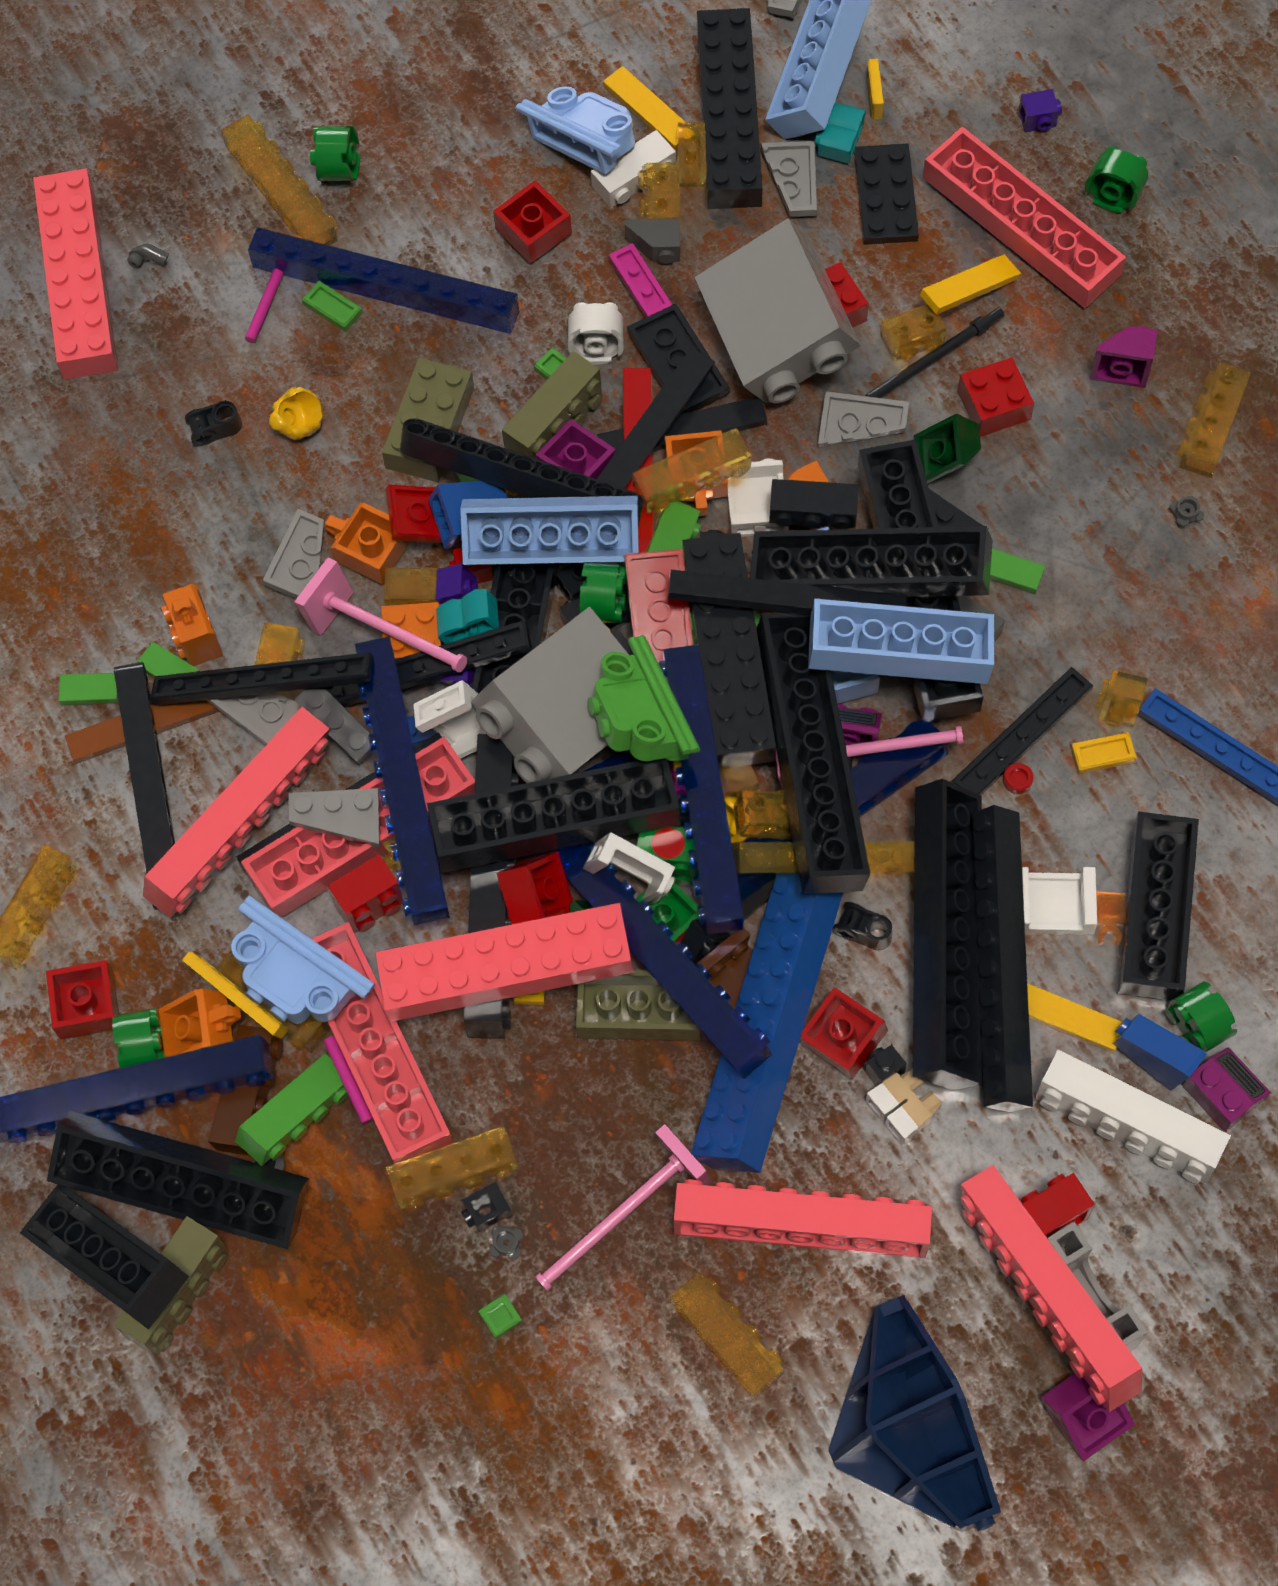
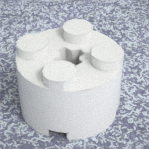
[568,302,624,365]

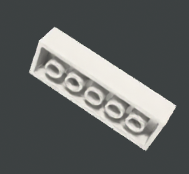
[1035,1050,1231,1184]

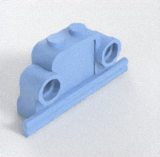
[516,86,635,174]
[231,895,375,1024]

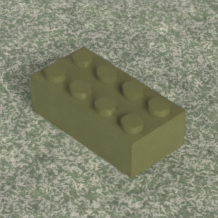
[502,351,602,458]
[382,358,474,483]
[576,970,701,1041]
[113,1216,228,1357]

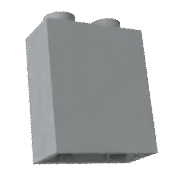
[694,218,861,403]
[471,606,629,783]

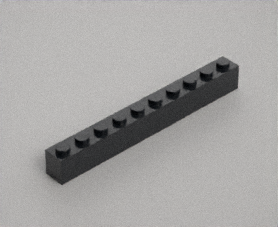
[972,805,1033,1113]

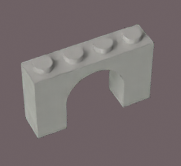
[1047,1222,1148,1352]

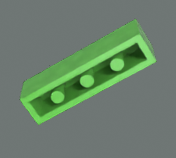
[646,497,701,552]
[235,1053,348,1166]

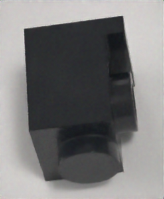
[677,914,731,965]
[861,1044,907,1087]
[461,1182,512,1232]

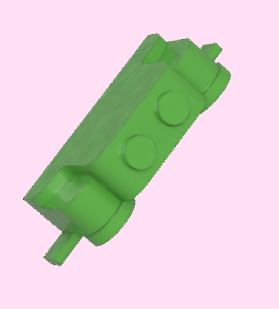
[588,635,700,761]

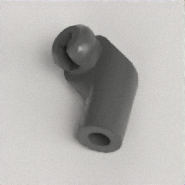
[127,243,169,268]

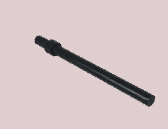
[865,307,1004,398]

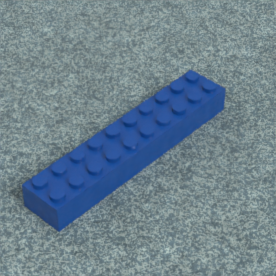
[691,873,843,1173]

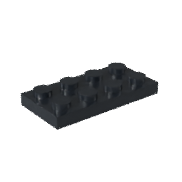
[854,143,919,245]
[627,303,730,415]

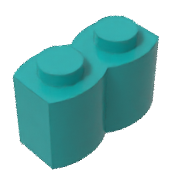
[815,102,866,164]
[436,589,499,644]

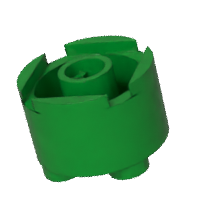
[310,126,360,181]
[1085,146,1148,213]
[580,563,626,623]
[1165,981,1237,1053]
[112,1008,167,1075]

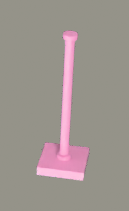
[294,557,467,672]
[776,726,964,799]
[535,1124,712,1291]

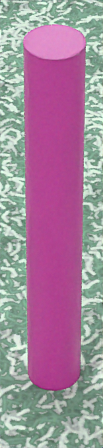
[245,269,284,343]
[323,1036,373,1124]

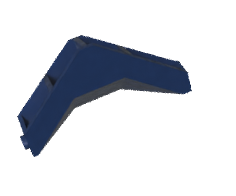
[829,1295,1001,1532]

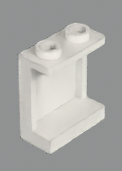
[726,458,789,537]
[413,680,486,759]
[583,832,675,902]
[1022,867,1097,934]

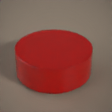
[1003,763,1034,794]

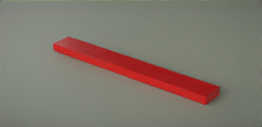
[623,368,653,553]

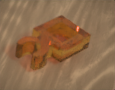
[1096,892,1125,946]

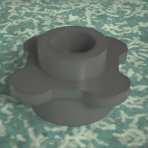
[1170,496,1204,526]
[490,1226,523,1260]

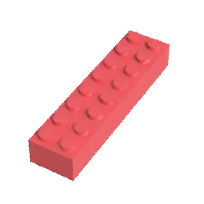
[923,126,1126,309]
[33,168,118,380]
[143,707,330,919]
[241,737,475,918]
[376,903,634,1022]
[312,922,453,1170]
[960,1165,1142,1412]
[674,1179,932,1258]

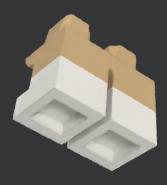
[865,1069,942,1147]

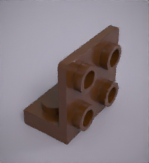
[695,926,753,1017]

